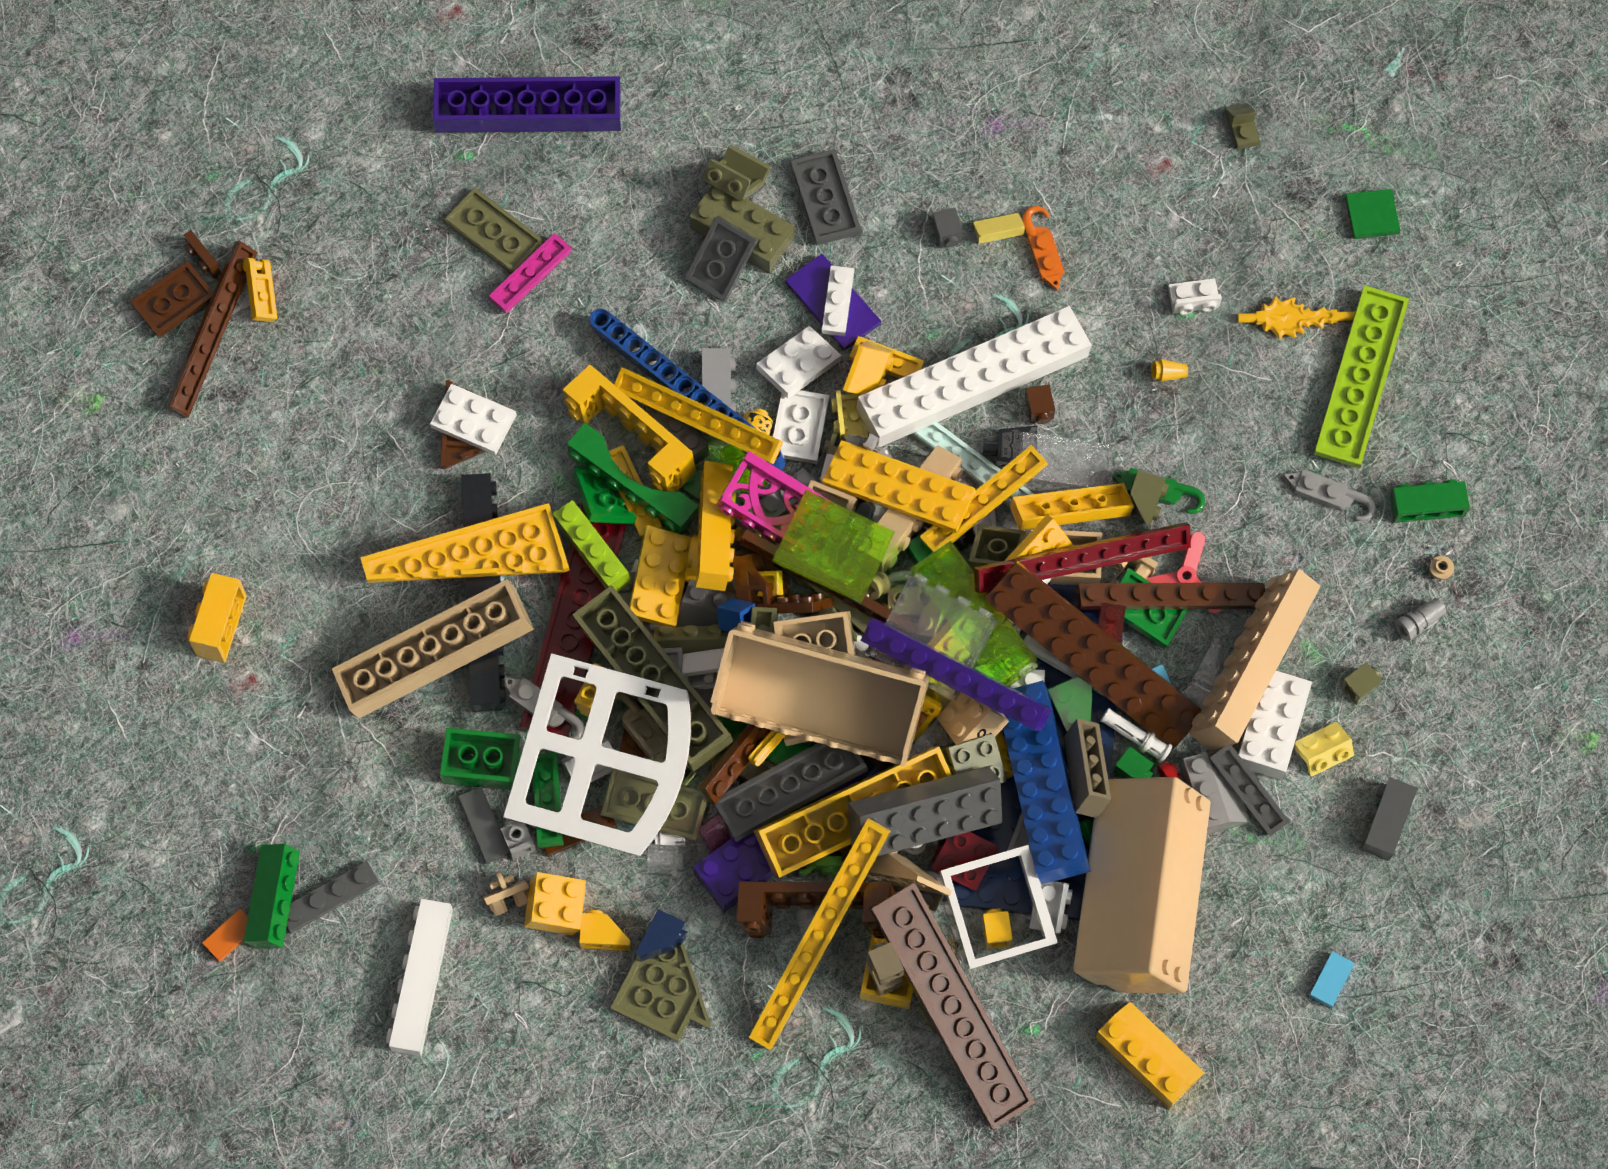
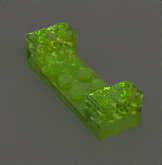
[910,541,1038,687]

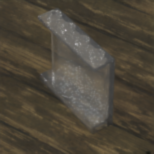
[865,572,997,700]

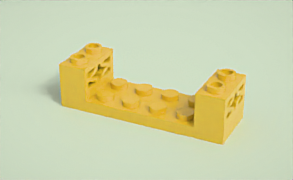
[563,365,697,492]

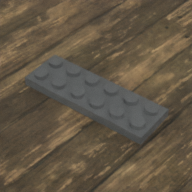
[714,743,868,842]

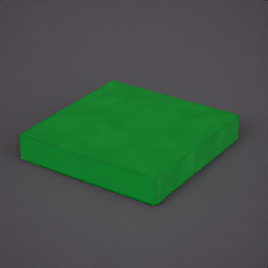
[1345,189,1401,239]

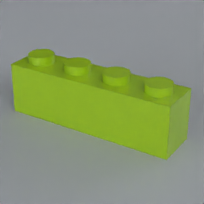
[553,500,631,592]

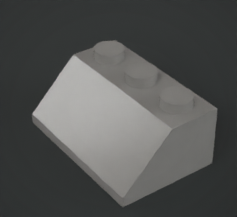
[1180,752,1250,835]

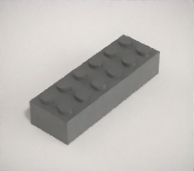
[848,766,1002,856]

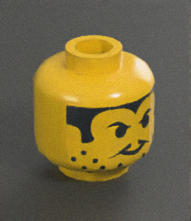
[743,408,773,435]

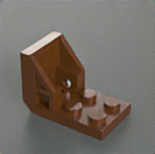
[733,552,834,614]

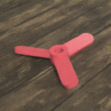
[1146,532,1222,614]

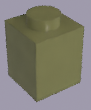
[1340,662,1382,705]

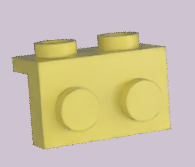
[831,390,868,442]
[1294,722,1354,776]

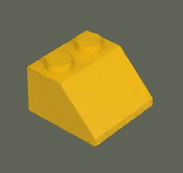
[843,341,895,395]

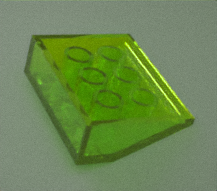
[772,490,895,603]

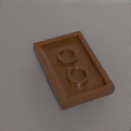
[130,261,214,339]

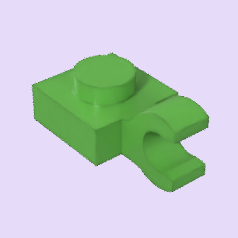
[799,856,842,877]

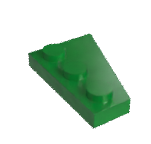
[572,466,637,524]

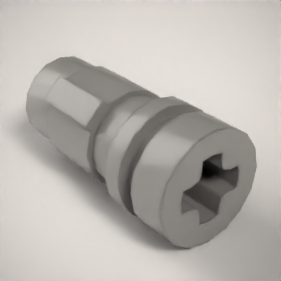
[1394,598,1446,641]

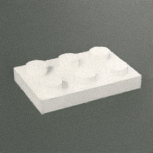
[756,326,841,399]
[430,384,517,455]
[773,390,829,464]

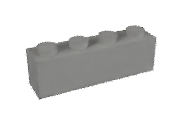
[702,348,736,446]

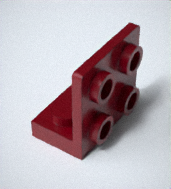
[929,832,998,891]

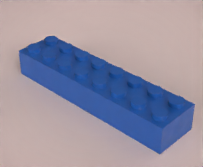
[1003,680,1091,884]

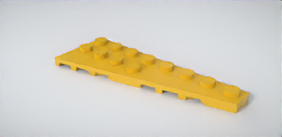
[360,503,569,583]

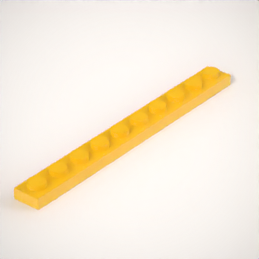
[749,818,891,1050]

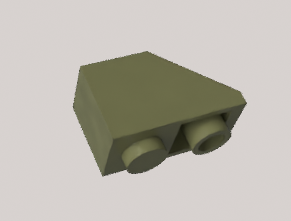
[1130,469,1169,525]

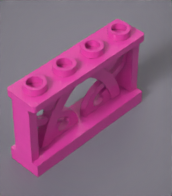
[716,451,832,555]

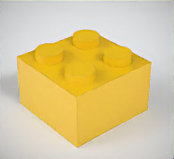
[524,872,586,936]

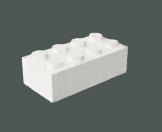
[1238,671,1312,780]

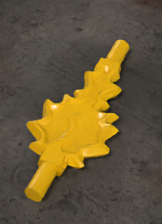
[1237,296,1356,339]

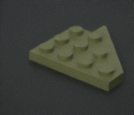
[610,944,711,1043]

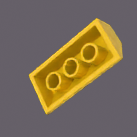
[1095,1002,1204,1109]

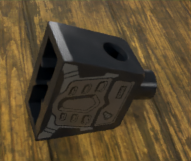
[982,426,1037,469]

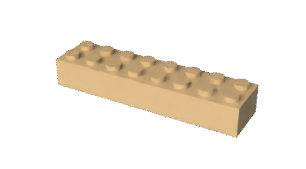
[1189,569,1320,751]
[332,579,534,719]

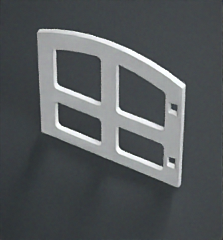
[504,653,691,856]

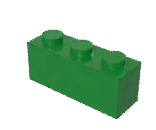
[1390,479,1470,523]

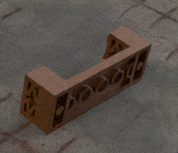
[737,882,895,939]

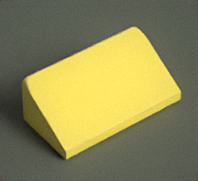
[973,213,1025,244]

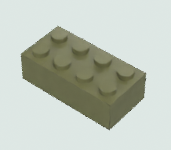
[690,186,795,274]

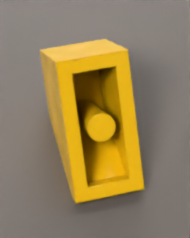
[579,910,631,951]

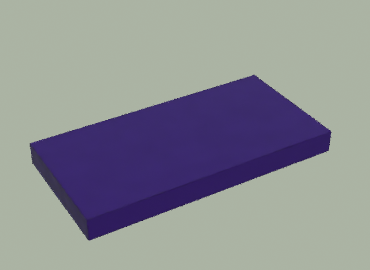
[785,254,881,351]

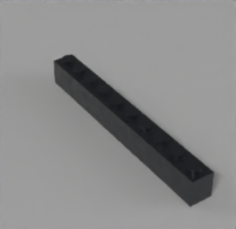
[461,473,506,712]

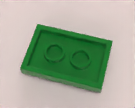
[1107,568,1189,649]

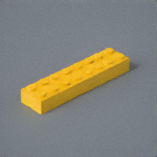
[1010,483,1134,530]

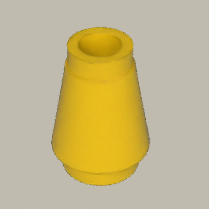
[1151,359,1188,382]

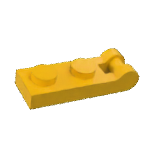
[243,257,277,322]

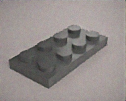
[791,149,862,246]

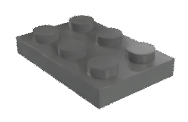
[685,216,759,302]

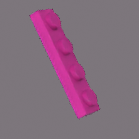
[489,233,572,314]

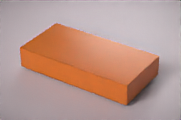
[202,909,248,962]

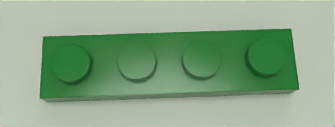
[533,752,564,848]

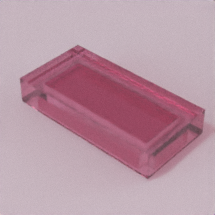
[699,815,731,855]

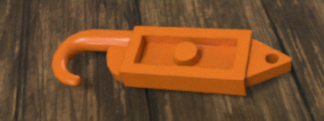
[1022,206,1064,291]

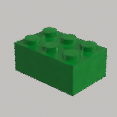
[440,728,523,790]

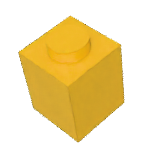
[982,909,1013,949]

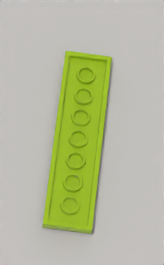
[1314,285,1410,469]

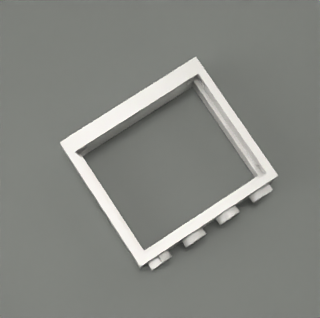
[937,845,1058,969]

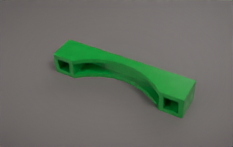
[567,423,699,535]

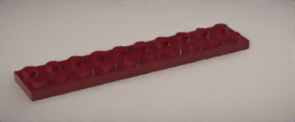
[520,504,627,737]

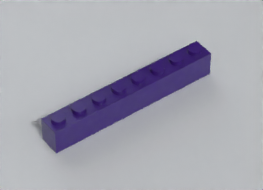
[860,618,1052,731]

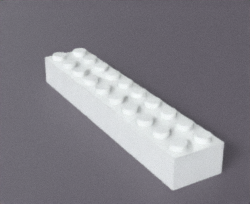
[856,306,1092,447]

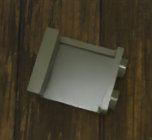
[702,145,771,201]

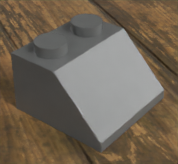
[676,579,736,627]

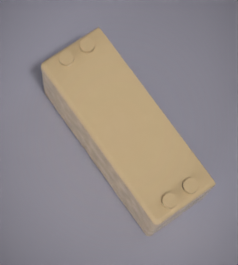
[710,621,929,766]
[1073,777,1210,993]

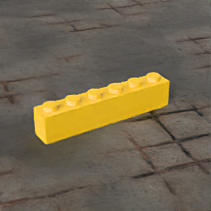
[696,461,736,591]

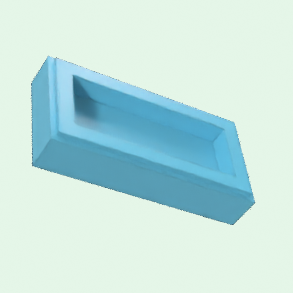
[1309,951,1355,1008]

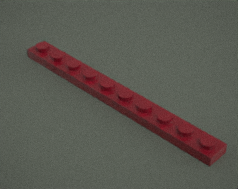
[974,523,1191,594]

